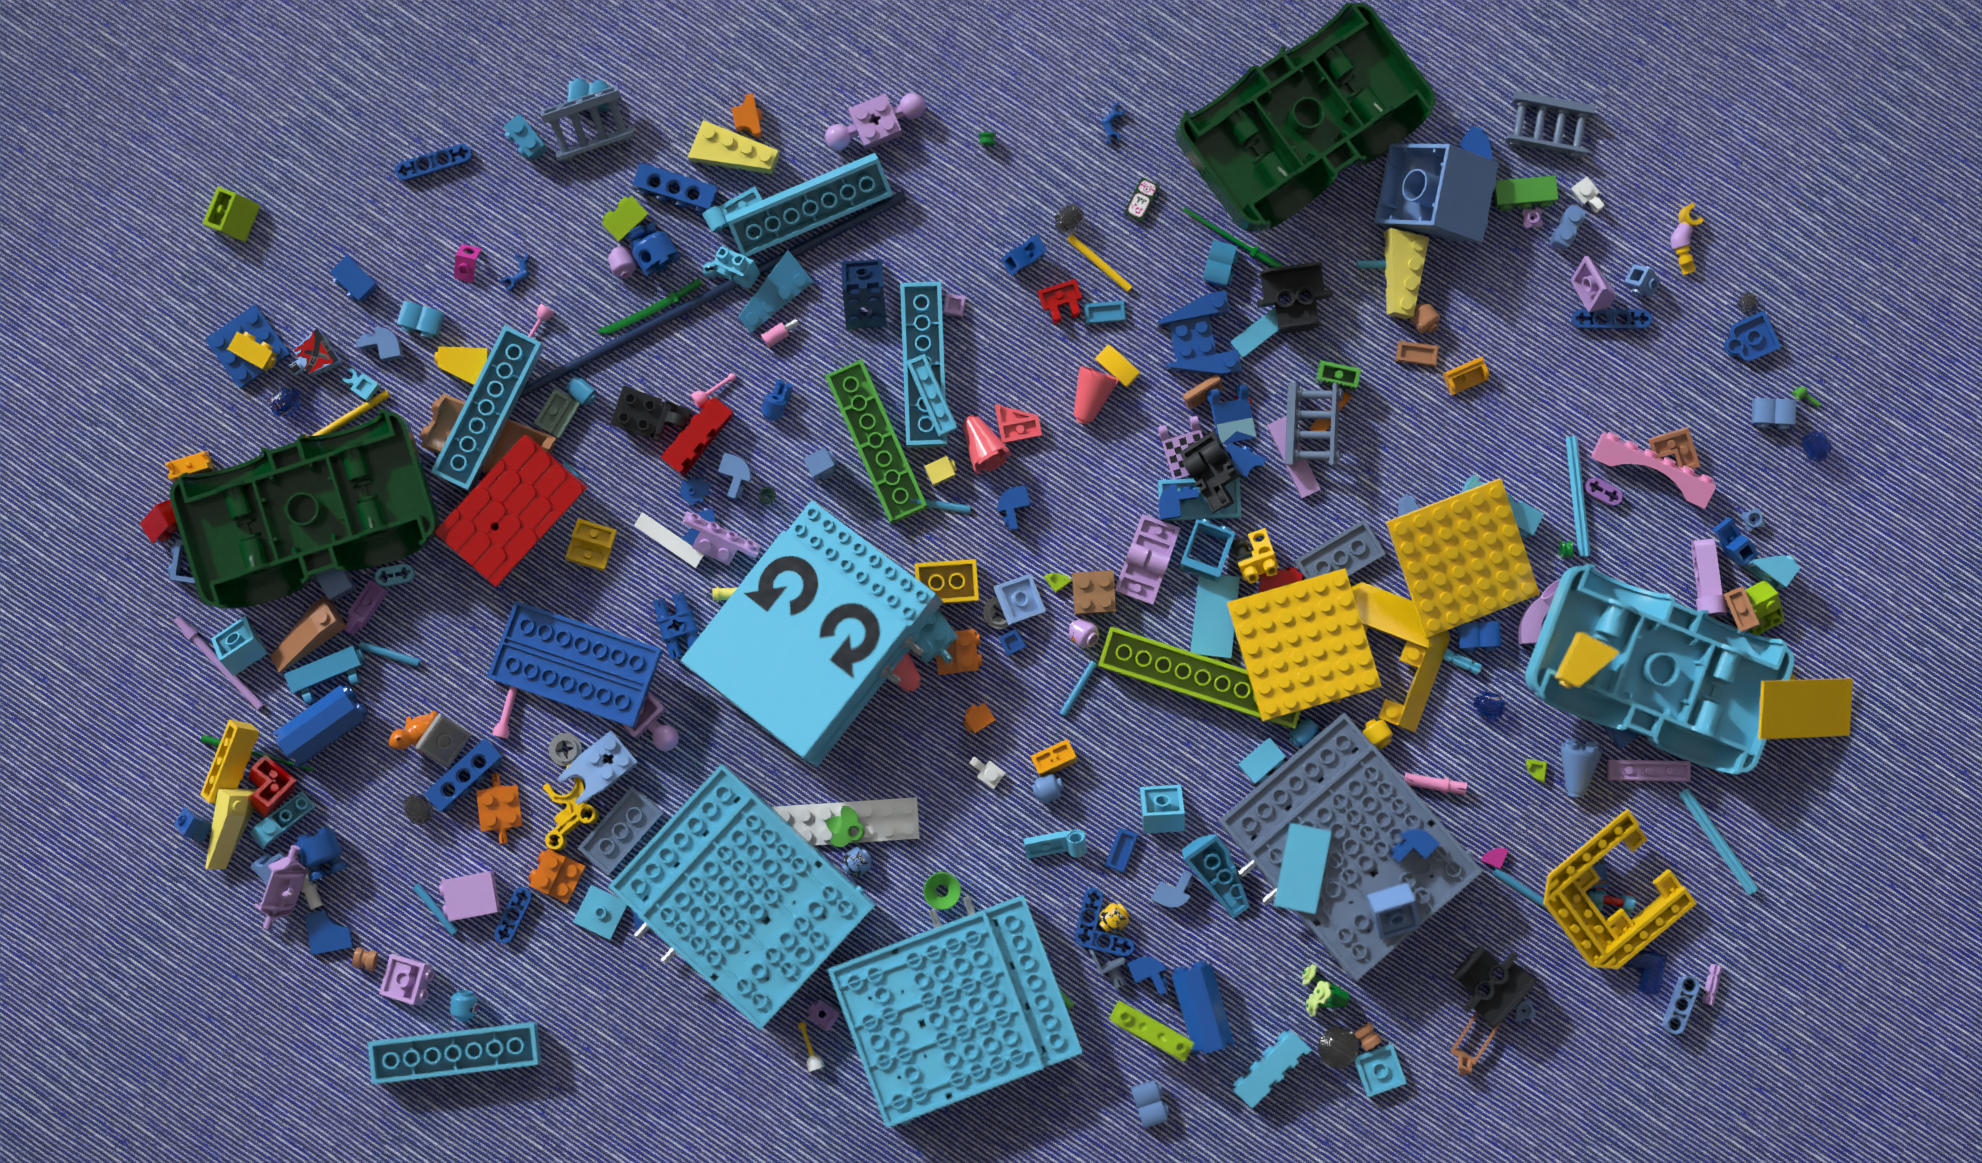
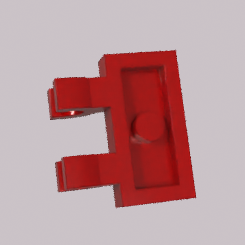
[1037,279,1082,324]

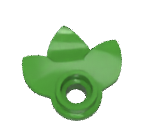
[825,806,865,847]

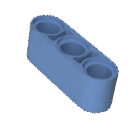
[1662,975,1700,1034]

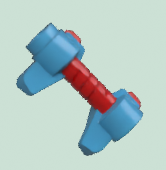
[1588,888,1635,917]

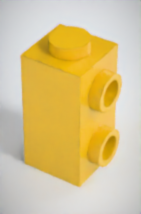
[227,332,277,372]

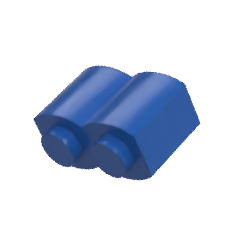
[1457,621,1501,652]

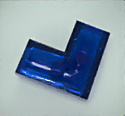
[1623,949,1667,996]

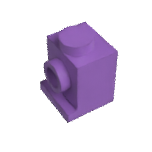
[808,999,841,1031]

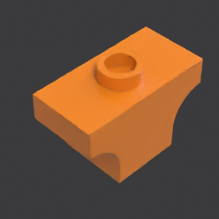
[731,93,763,138]

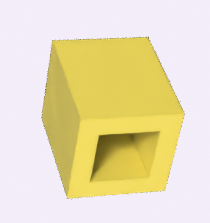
[924,456,957,487]

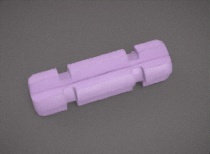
[1702,964,1722,1005]

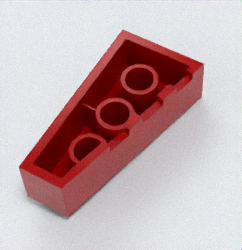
[660,397,735,477]

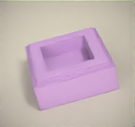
[943,293,966,318]

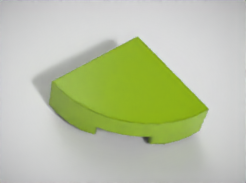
[1044,573,1072,594]
[1526,759,1547,782]

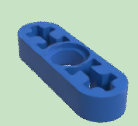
[495,887,533,943]

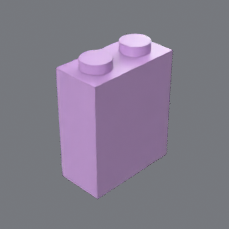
[439,871,501,921]

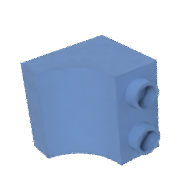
[1374,143,1499,243]

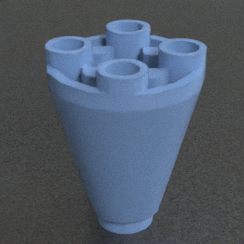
[1560,739,1603,797]

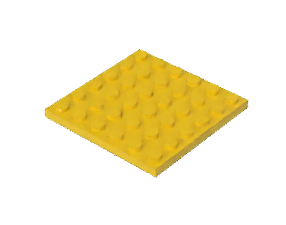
[1386,478,1540,638]
[1226,568,1382,722]

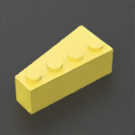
[688,120,780,174]
[1384,228,1429,319]

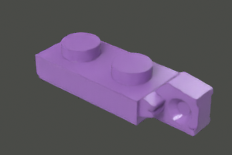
[343,580,389,636]

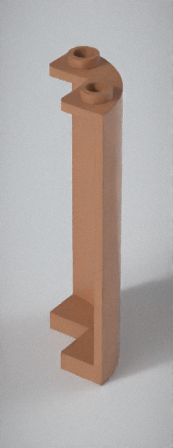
[420,394,556,473]

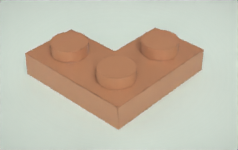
[1648,427,1700,469]

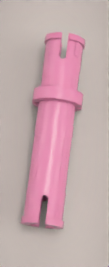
[1404,772,1467,796]

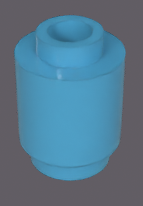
[566,376,597,406]
[1289,717,1319,748]

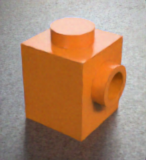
[963,703,996,734]

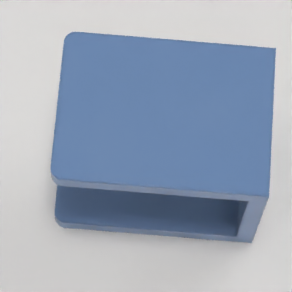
[316,570,357,602]

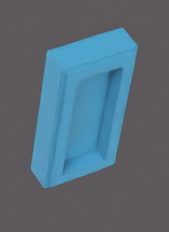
[1084,300,1126,325]

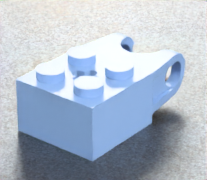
[557,730,637,805]

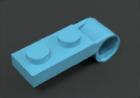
[702,186,762,233]
[1023,830,1087,859]

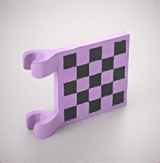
[1158,416,1203,479]

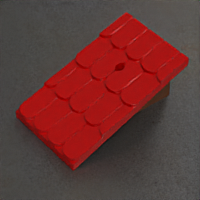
[435,434,588,587]

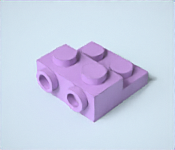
[379,954,434,1006]

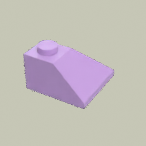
[1570,256,1616,312]

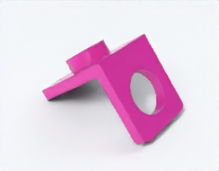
[454,244,481,282]

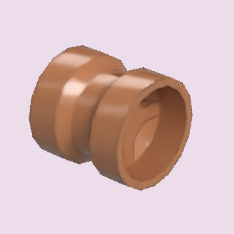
[352,947,378,972]
[1353,1022,1382,1051]

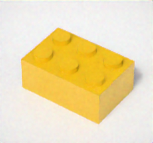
[914,559,979,605]

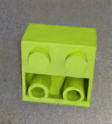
[202,186,261,243]
[602,195,649,243]
[1745,579,1785,635]

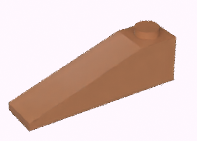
[270,595,347,673]

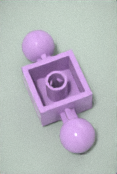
[825,93,925,151]
[621,691,679,751]

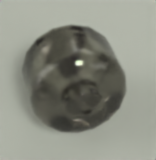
[1737,292,1759,314]

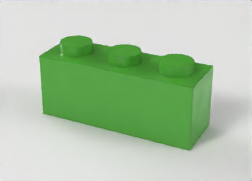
[1493,175,1558,211]

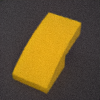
[1095,344,1141,388]

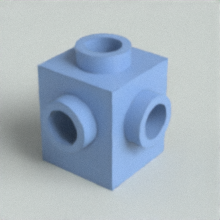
[1624,264,1661,297]

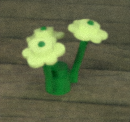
[1302,964,1349,1017]

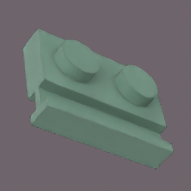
[534,389,581,439]

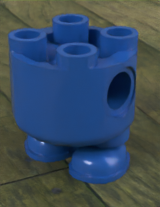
[624,223,681,277]
[295,826,348,882]

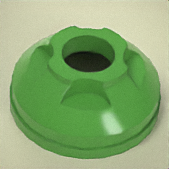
[923,872,961,910]

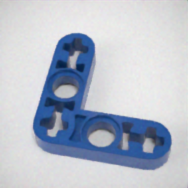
[1075,887,1134,956]

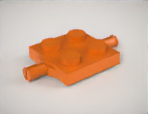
[476,773,523,844]

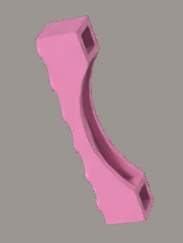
[1592,432,1716,509]

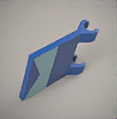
[1206,384,1256,444]

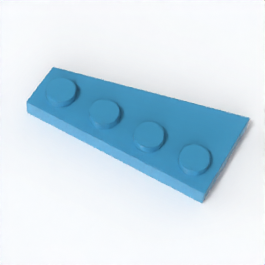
[738,250,813,333]

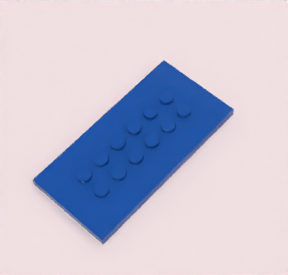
[487,601,663,728]

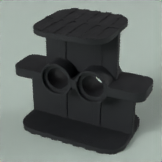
[1257,262,1333,334]
[1452,946,1536,1027]

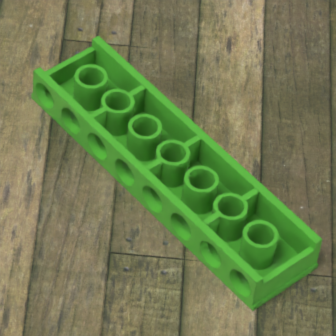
[825,359,928,524]

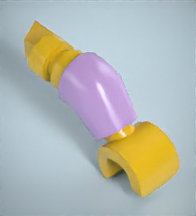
[1670,203,1704,275]

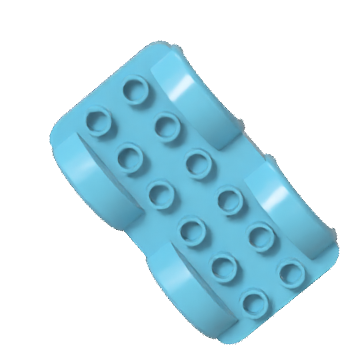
[1525,564,1794,774]

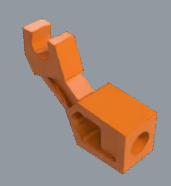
[1309,391,1352,431]

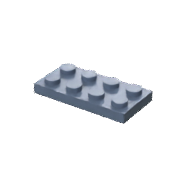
[1294,519,1385,580]
[577,786,664,876]

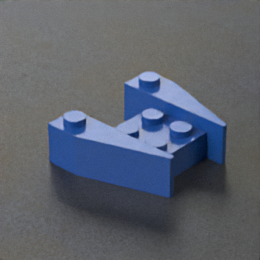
[1157,290,1242,377]

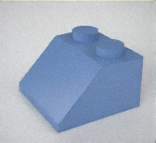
[1367,883,1420,940]

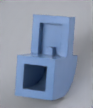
[356,327,404,362]
[718,452,752,501]
[1151,870,1194,907]

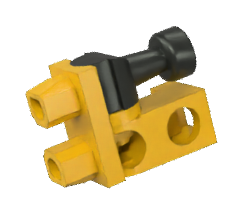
[1231,528,1279,584]

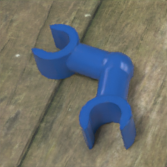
[1101,102,1126,145]
[502,251,529,291]

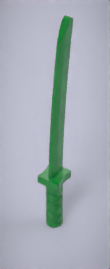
[1183,207,1283,268]
[598,278,703,334]
[201,735,314,772]

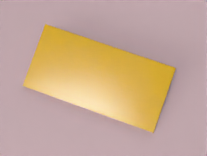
[1758,678,1853,739]

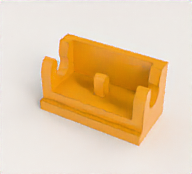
[1442,357,1490,396]
[165,450,214,482]
[1030,739,1078,777]

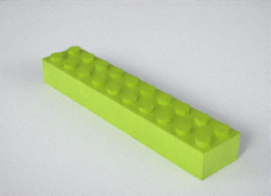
[1097,626,1301,729]

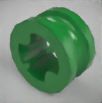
[978,132,996,146]
[1560,541,1573,559]

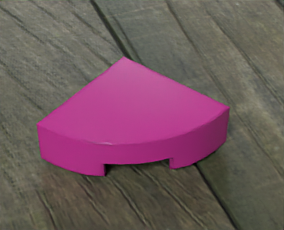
[1480,848,1508,869]

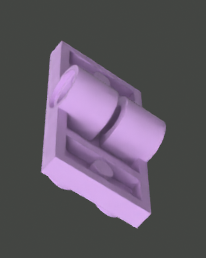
[1115,514,1180,605]

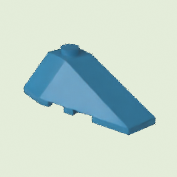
[1182,834,1250,919]

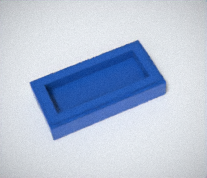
[1105,827,1139,873]

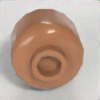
[1410,303,1440,334]

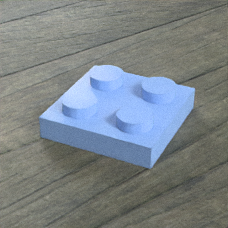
[993,574,1046,625]

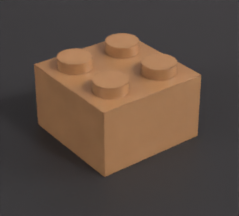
[1072,570,1116,615]

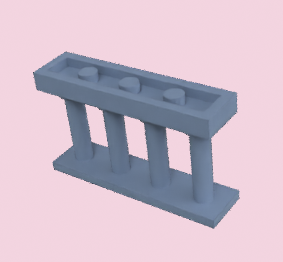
[540,85,634,161]
[1505,90,1596,159]
[1285,383,1343,467]

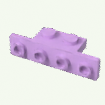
[682,511,760,566]

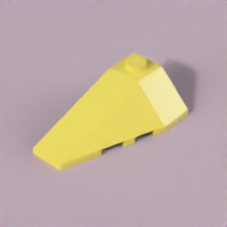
[205,789,257,869]

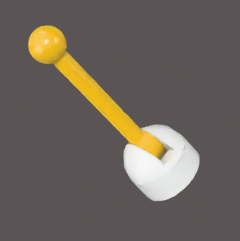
[798,1022,825,1072]

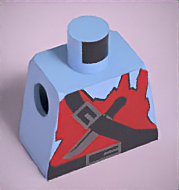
[289,328,342,377]

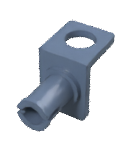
[1089,949,1126,988]

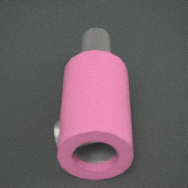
[761,319,799,348]

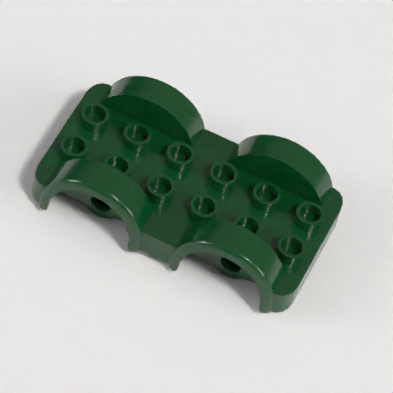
[1175,2,1436,232]
[170,409,440,609]

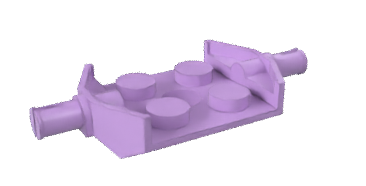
[255,845,308,930]

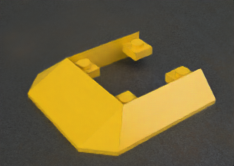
[1334,582,1451,733]
[1543,809,1697,969]

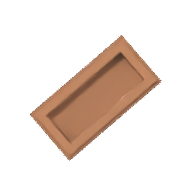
[1395,341,1439,367]
[1182,374,1224,410]

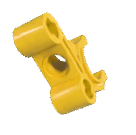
[543,765,599,851]

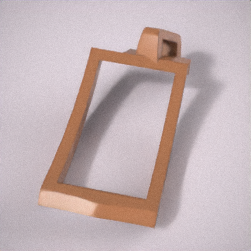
[1450,1011,1501,1076]

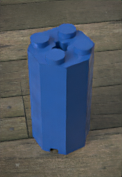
[273,685,369,767]
[1171,960,1235,1056]

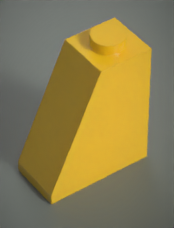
[434,346,490,386]
[1555,632,1619,689]

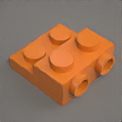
[936,629,983,675]
[528,848,586,903]

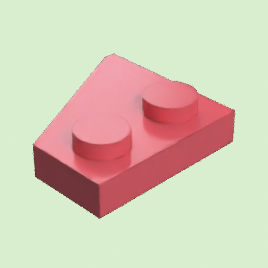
[994,404,1042,444]

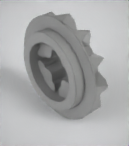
[983,597,1010,629]
[549,733,582,766]

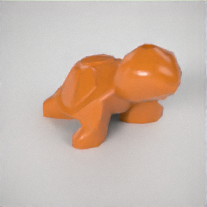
[389,711,438,754]

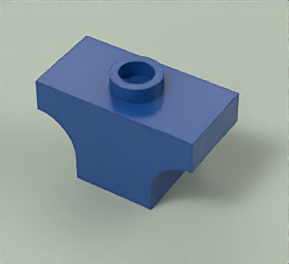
[1225,443,1266,479]
[174,807,212,843]

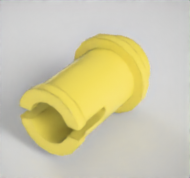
[712,586,737,602]

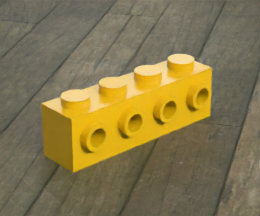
[200,719,259,804]

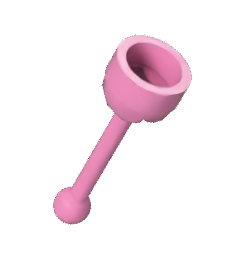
[528,304,555,338]
[690,373,736,408]

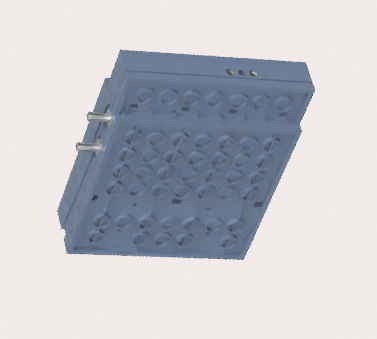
[1217,713,1483,981]

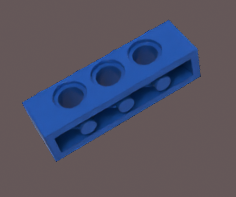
[632,162,719,214]
[424,738,505,812]

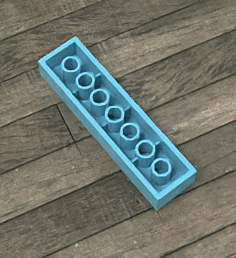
[725,153,893,257]
[900,281,948,448]
[431,325,545,492]
[368,1021,542,1084]

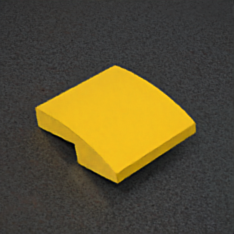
[565,518,617,572]

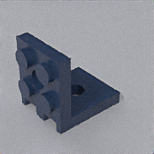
[842,259,887,330]

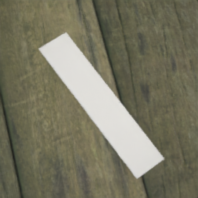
[634,512,704,568]

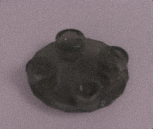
[1318,1027,1360,1069]

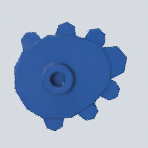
[680,476,711,506]

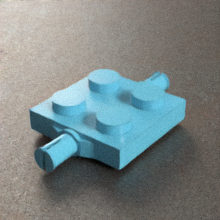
[915,609,958,664]

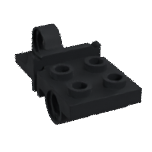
[610,386,691,441]
[1179,431,1241,513]

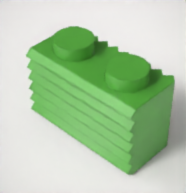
[1315,361,1361,392]

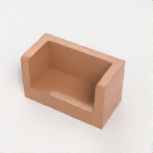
[1724,586,1760,634]

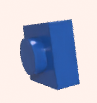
[998,628,1026,656]

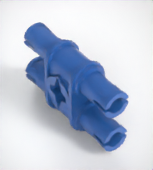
[652,591,699,660]

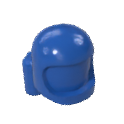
[761,379,793,421]

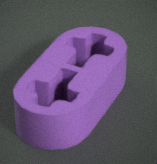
[1584,478,1622,506]

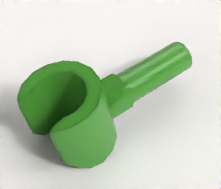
[1792,387,1821,407]

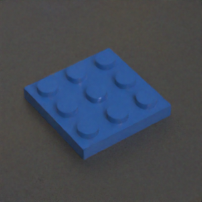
[205,305,291,389]

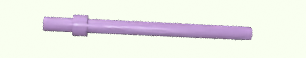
[174,616,264,710]

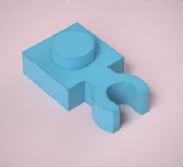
[342,368,380,402]

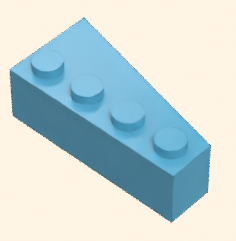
[1461,475,1544,538]
[1232,1030,1311,1108]

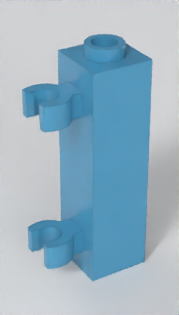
[284,646,365,704]

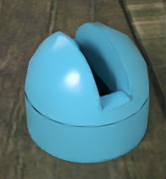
[703,262,719,279]

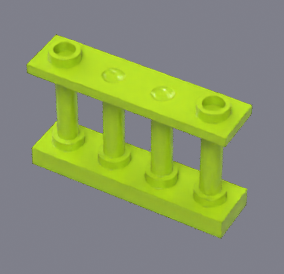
[1109,1000,1194,1062]

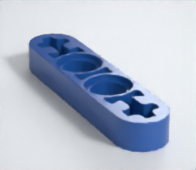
[395,144,473,181]
[1571,309,1652,329]

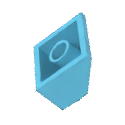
[1743,555,1801,591]
[211,616,268,676]
[1140,785,1185,834]

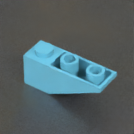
[250,791,315,849]

